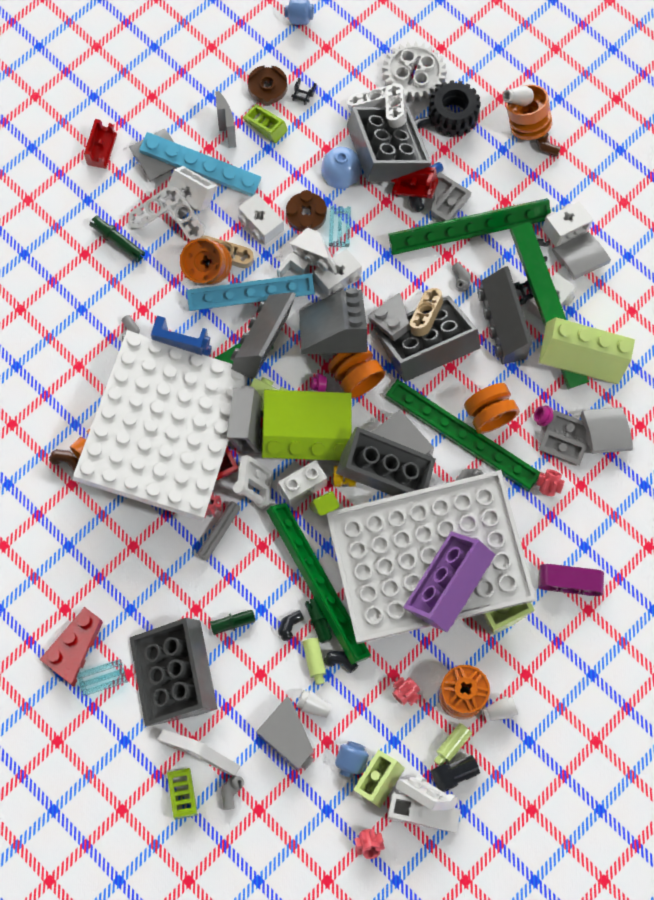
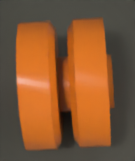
[463,383,520,434]

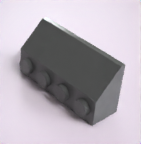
[477,266,532,365]
[231,292,296,379]
[336,427,436,496]

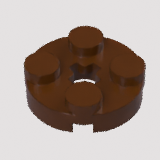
[248,65,288,106]
[286,190,327,232]

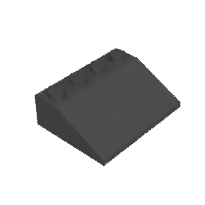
[347,107,432,182]
[299,288,367,354]
[374,295,481,382]
[129,618,218,727]

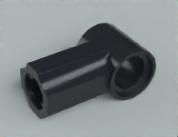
[430,755,480,792]

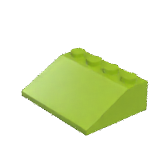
[261,389,352,461]

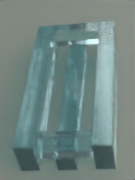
[329,206,351,247]
[77,659,128,696]

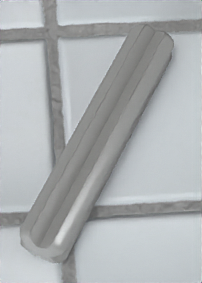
[197,501,240,561]

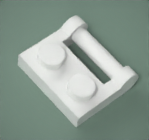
[233,455,273,509]
[396,775,458,811]

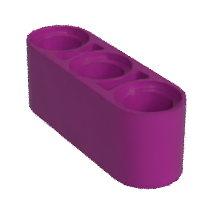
[538,564,604,596]

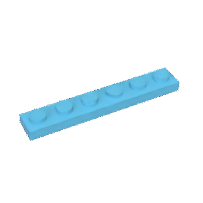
[139,132,262,197]
[186,273,315,311]

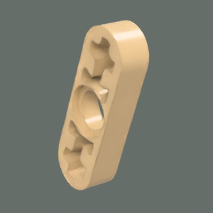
[197,235,254,268]
[410,288,443,336]

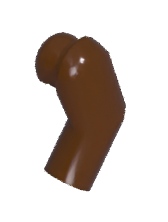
[536,133,561,157]
[49,449,79,471]

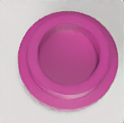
[311,373,327,392]
[534,405,553,427]

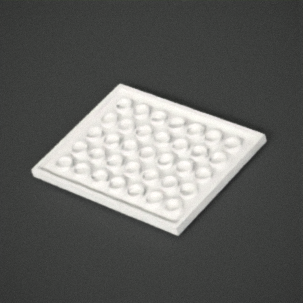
[72,330,248,521]
[327,470,536,644]

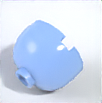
[321,147,362,189]

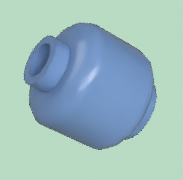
[284,0,314,25]
[335,741,369,778]

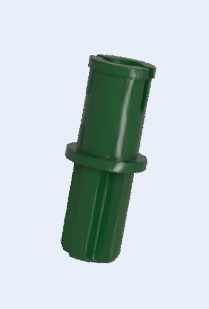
[305,598,332,644]
[209,610,256,635]

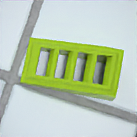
[243,104,288,143]
[309,491,339,516]
[167,768,198,820]

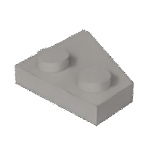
[431,172,472,222]
[367,293,411,341]

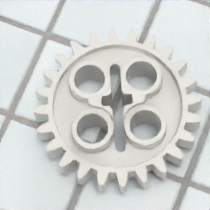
[382,41,447,102]

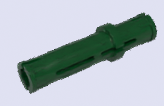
[89,215,145,263]

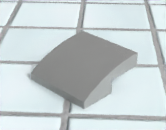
[215,91,237,148]
[129,128,177,182]
[552,232,611,280]
[580,407,633,454]
[538,410,587,465]

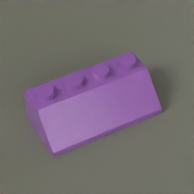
[403,531,496,632]

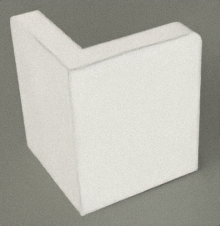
[277,252,309,278]

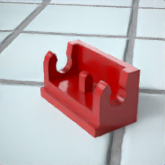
[84,119,117,169]
[391,167,439,199]

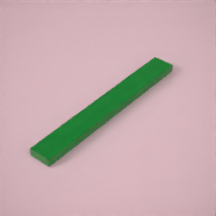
[388,198,551,255]
[510,222,589,389]
[385,379,540,492]
[266,503,371,665]

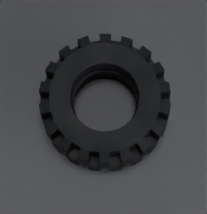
[428,80,481,137]

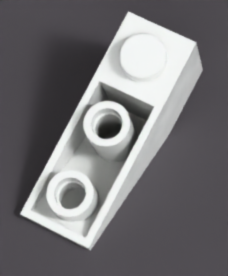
[290,228,337,274]
[387,793,461,833]

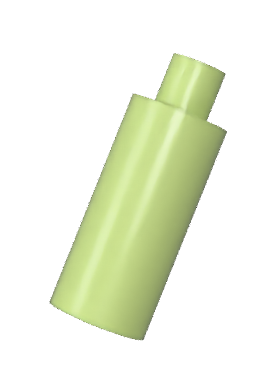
[302,638,326,685]
[434,723,472,766]

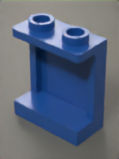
[151,315,212,356]

